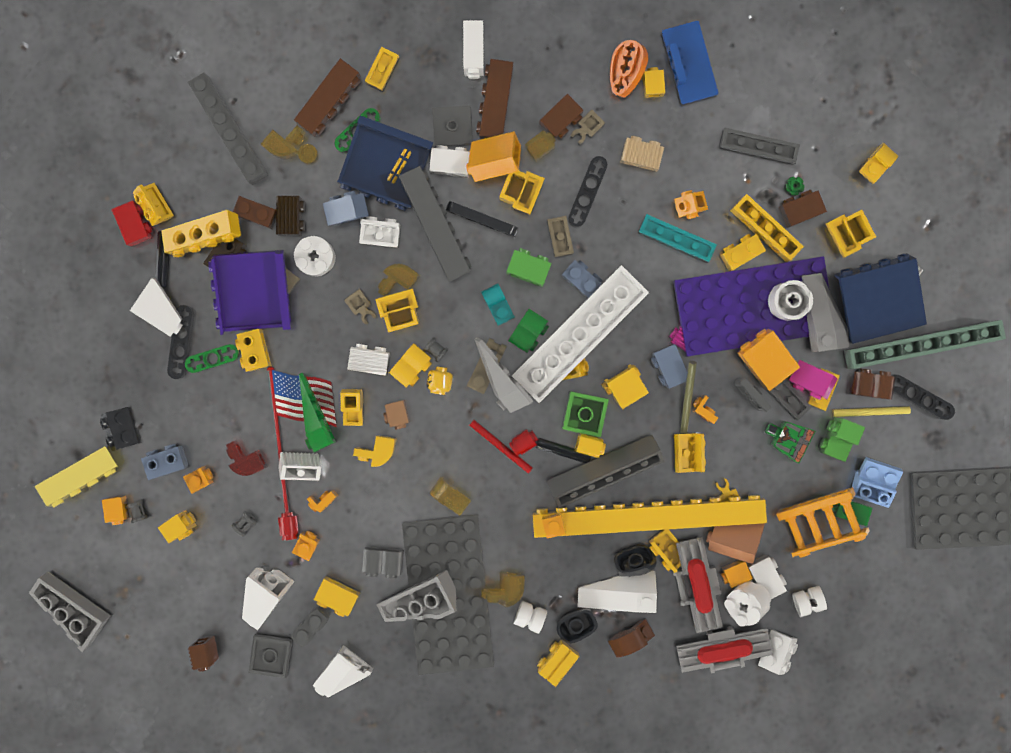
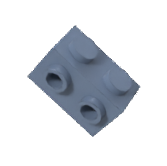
[323,191,369,226]
[561,260,603,299]
[651,344,687,389]
[141,444,189,480]

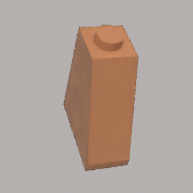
[706,523,765,564]

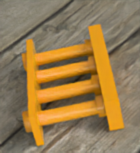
[776,487,870,558]

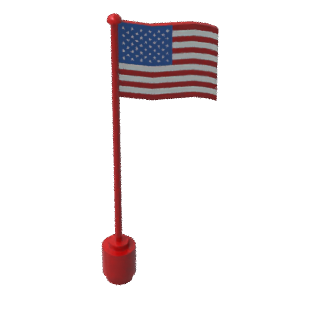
[267,366,337,540]

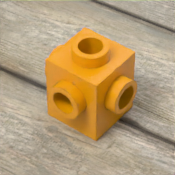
[674,190,708,219]

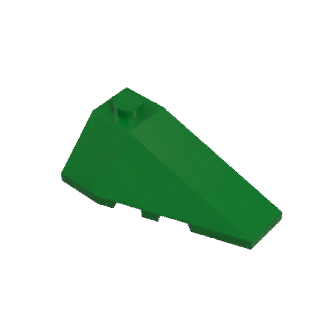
[299,372,336,452]

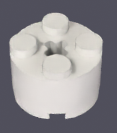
[294,236,336,276]
[768,280,813,321]
[724,580,771,626]

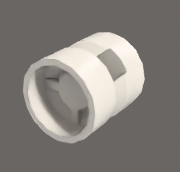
[792,586,827,617]
[514,600,547,634]

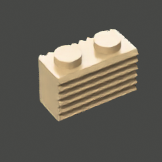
[620,136,664,172]

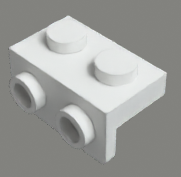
[359,216,401,248]
[758,630,798,675]

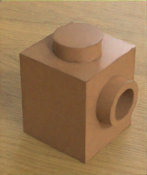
[383,400,410,430]

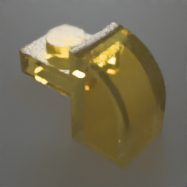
[261,125,306,159]
[378,264,420,296]
[429,476,471,516]
[481,573,525,607]

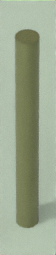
[680,361,697,434]

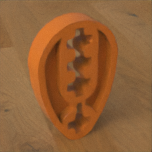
[610,40,648,97]

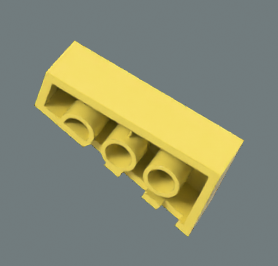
[35,446,118,508]

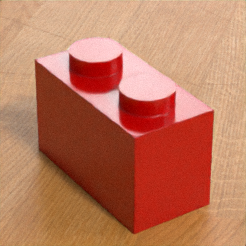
[111,200,153,247]

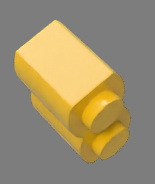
[389,343,432,387]
[575,433,606,458]

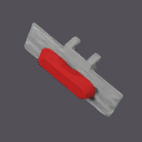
[673,537,723,633]
[676,626,773,674]

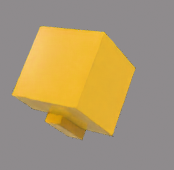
[499,171,545,215]
[826,210,876,258]
[375,288,419,332]
[601,364,649,409]

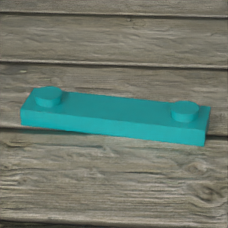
[638,214,717,263]

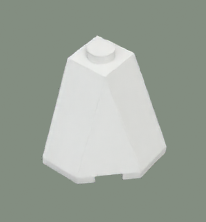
[130,277,183,336]
[242,568,295,630]
[313,645,373,697]

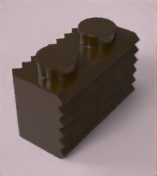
[276,196,305,236]

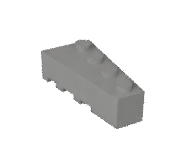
[29,572,111,652]

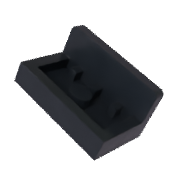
[100,407,138,451]

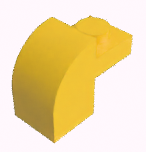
[859,143,898,184]
[340,389,363,426]
[353,435,396,467]

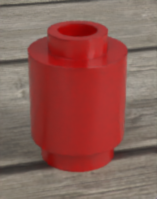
[509,429,538,456]

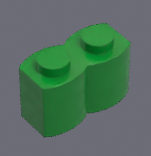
[508,309,549,353]

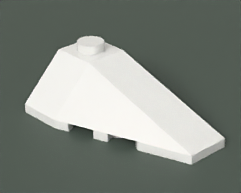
[578,571,657,613]

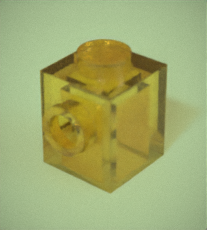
[525,130,556,162]

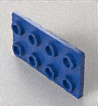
[662,21,718,105]

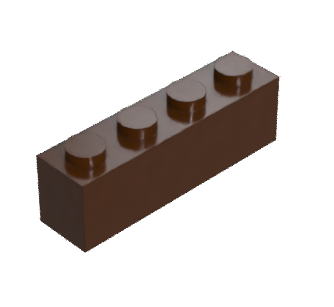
[294,58,361,137]
[476,59,513,139]

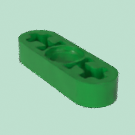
[334,108,381,153]
[185,344,240,373]

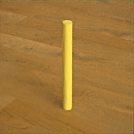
[832,406,911,417]

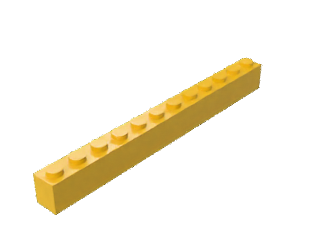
[533,495,767,538]

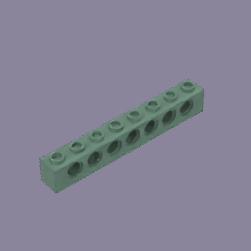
[844,320,1006,369]

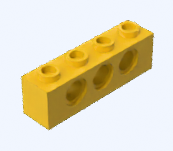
[730,194,804,262]
[162,210,241,258]

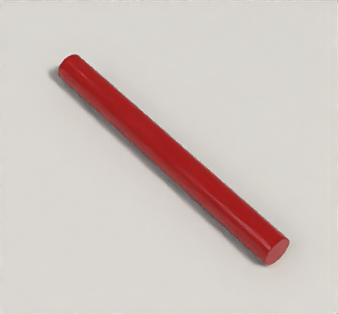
[469,420,533,473]

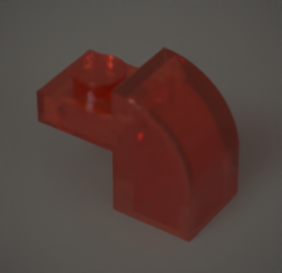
[226,440,268,476]

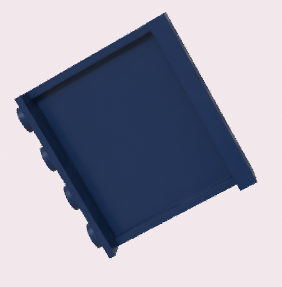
[337,116,433,211]
[835,253,927,344]

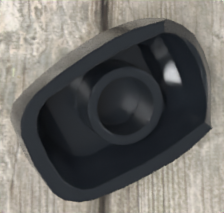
[614,545,657,577]
[556,608,598,644]

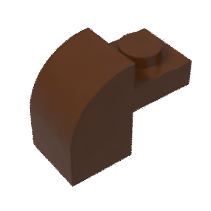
[608,619,655,658]

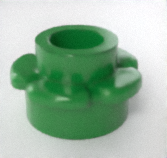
[786,176,805,195]

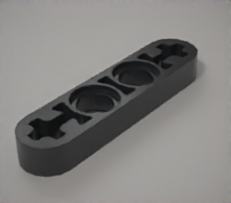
[568,156,608,228]
[446,201,518,237]
[167,305,194,379]
[891,374,955,420]

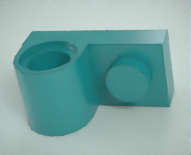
[481,283,515,326]

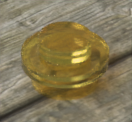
[298,144,317,163]

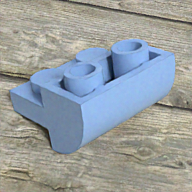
[852,457,903,508]

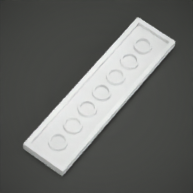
[512,265,649,403]

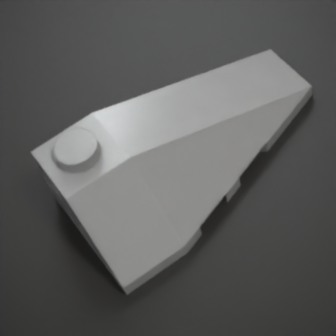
[802,273,850,352]
[474,337,533,413]
[377,570,457,622]

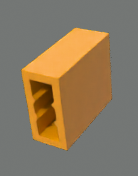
[466,131,521,182]
[737,329,800,391]

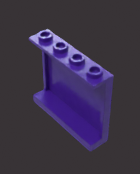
[208,250,292,335]

